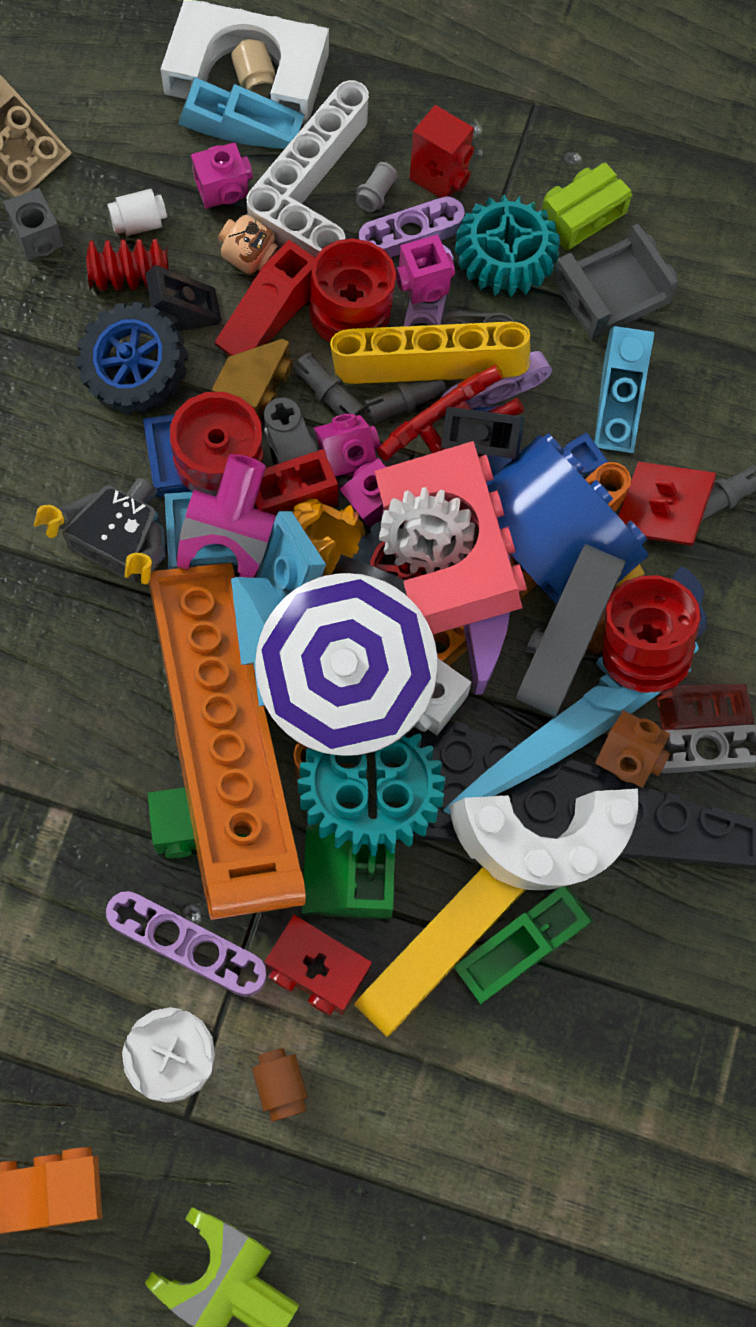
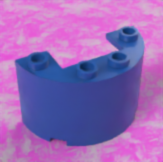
[486,433,649,605]

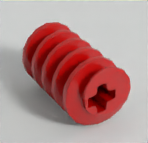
[86,239,169,292]

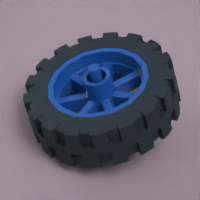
[76,302,188,415]

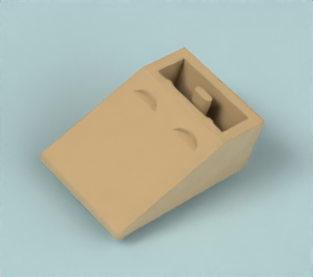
[0,75,72,198]

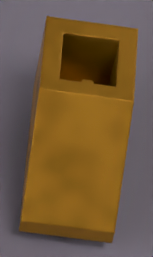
[211,339,294,421]

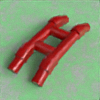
[376,364,524,461]

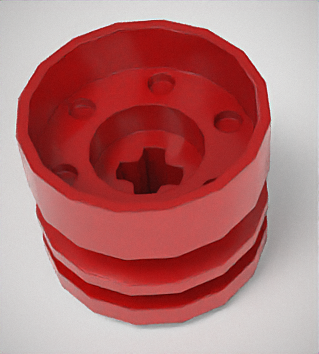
[309,238,396,342]
[602,575,701,693]

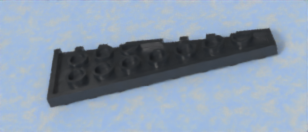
[413,721,756,869]

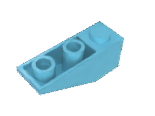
[594,326,654,453]

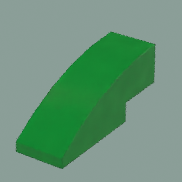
[454,885,595,1004]

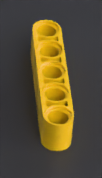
[330,322,531,384]
[354,867,527,1037]

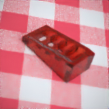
[657,684,755,731]

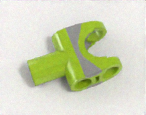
[145,1207,299,1327]

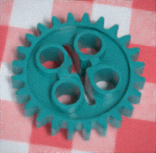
[298,733,445,856]

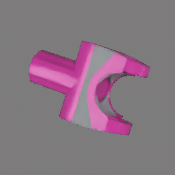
[177,454,276,578]

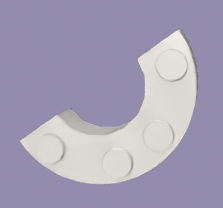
[449,789,638,890]

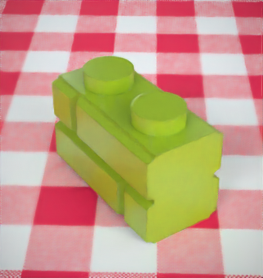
[542,163,632,250]

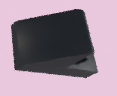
[145,265,222,331]
[441,407,525,459]

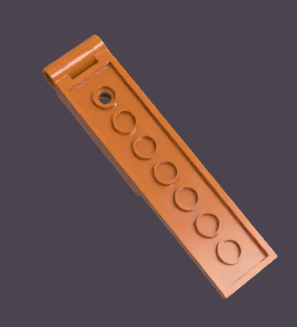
[149,563,306,920]

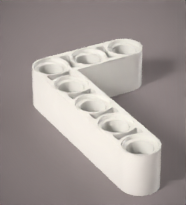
[247,80,368,257]

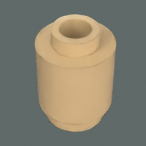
[231,39,276,98]

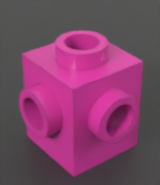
[191,142,253,209]
[395,234,455,305]
[314,414,380,476]
[340,458,385,528]

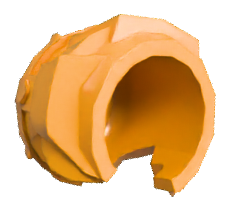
[292,499,365,577]

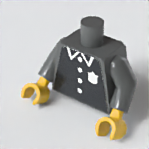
[33,478,165,584]

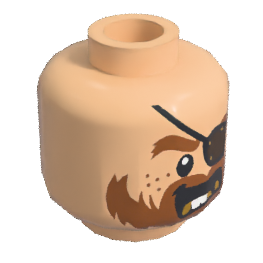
[218,215,278,274]

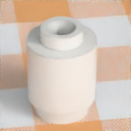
[107,189,167,236]

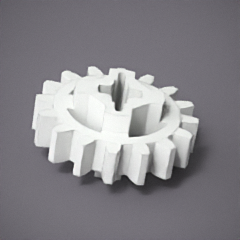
[379,487,475,574]

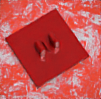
[618,462,717,546]

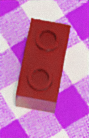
[409,105,475,198]
[254,449,339,521]
[264,915,372,1016]

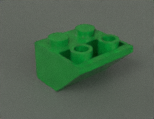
[302,818,395,919]

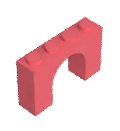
[374,441,527,635]

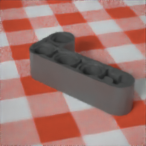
[515,544,626,718]

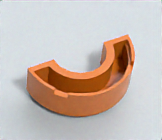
[0,1147,103,1234]

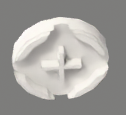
[122,1007,216,1103]

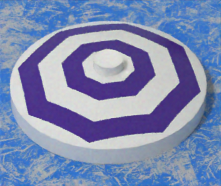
[255,573,438,756]

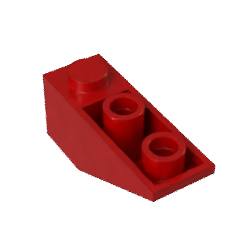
[214,240,315,356]

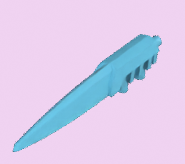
[443,642,699,815]

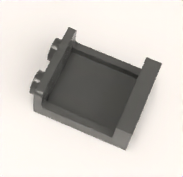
[552,224,678,340]

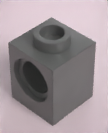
[3,188,64,260]

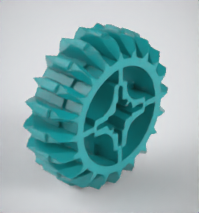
[455,194,560,297]

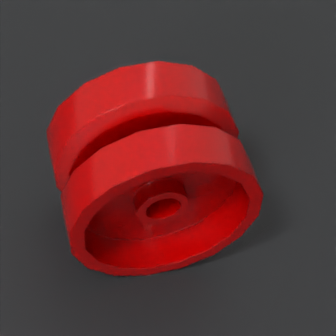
[170,392,263,497]

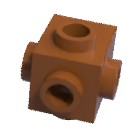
[595,710,671,788]

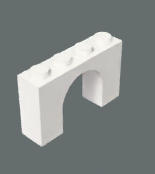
[161,0,329,124]

